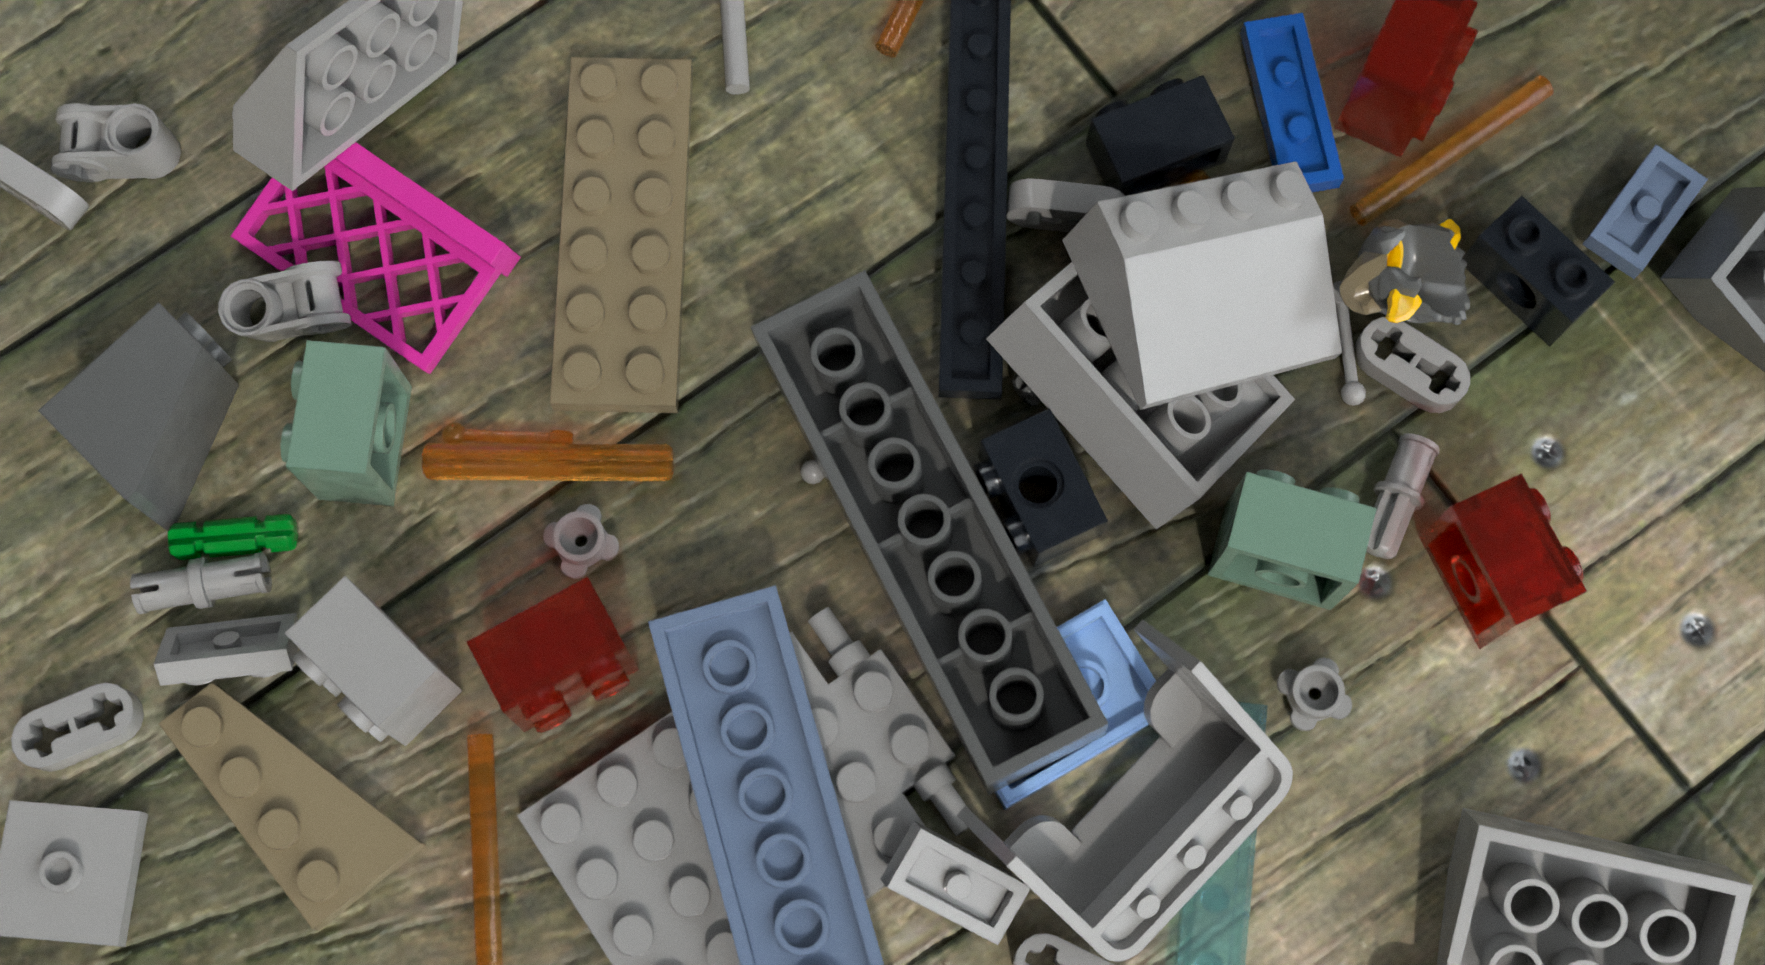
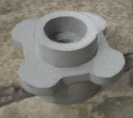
[543,504,619,579]
[1277,657,1352,731]

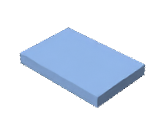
[995,599,1156,810]

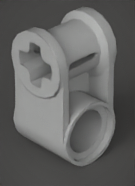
[51,103,181,182]
[218,261,352,342]

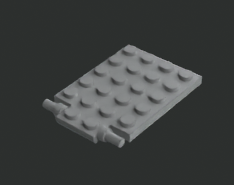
[517,607,969,965]

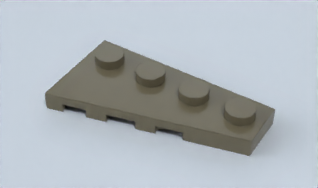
[159,682,426,931]

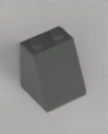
[38,302,239,531]

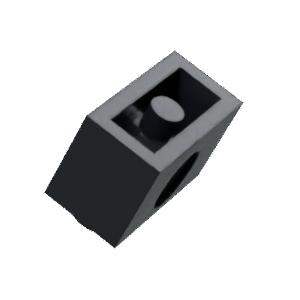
[1462,196,1615,347]
[973,409,1108,567]

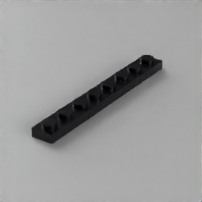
[938,0,1011,400]

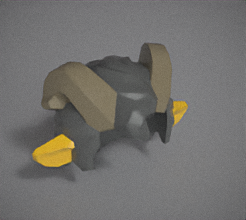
[1339,219,1470,326]

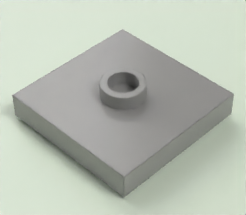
[0,800,148,947]

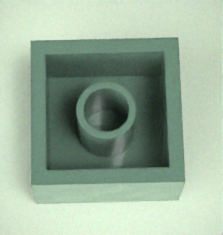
[280,340,412,506]
[1207,470,1377,610]

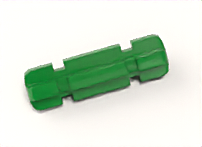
[168,514,298,560]

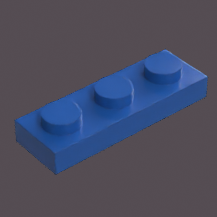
[1240,13,1344,192]

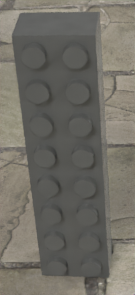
[751,270,1108,795]

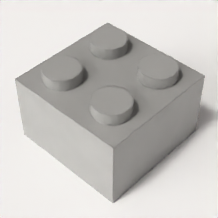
[285,576,462,746]

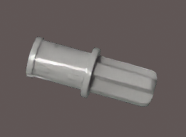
[1366,433,1440,559]

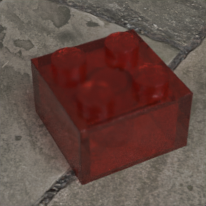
[1334,0,1478,158]
[1419,473,1587,650]
[467,577,639,733]

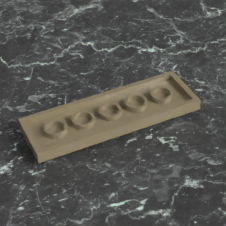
[550,57,693,413]

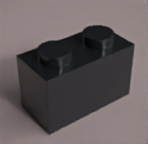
[1086,75,1235,196]

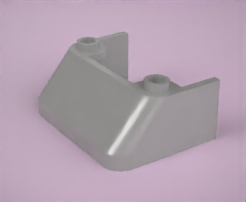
[957,619,1293,962]

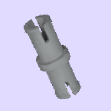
[130,552,272,614]

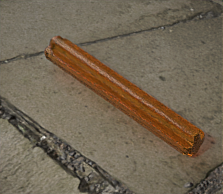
[421,443,674,481]

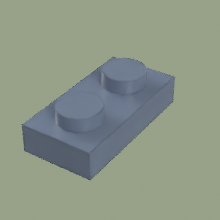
[1582,145,1708,279]

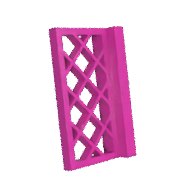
[231,142,521,374]

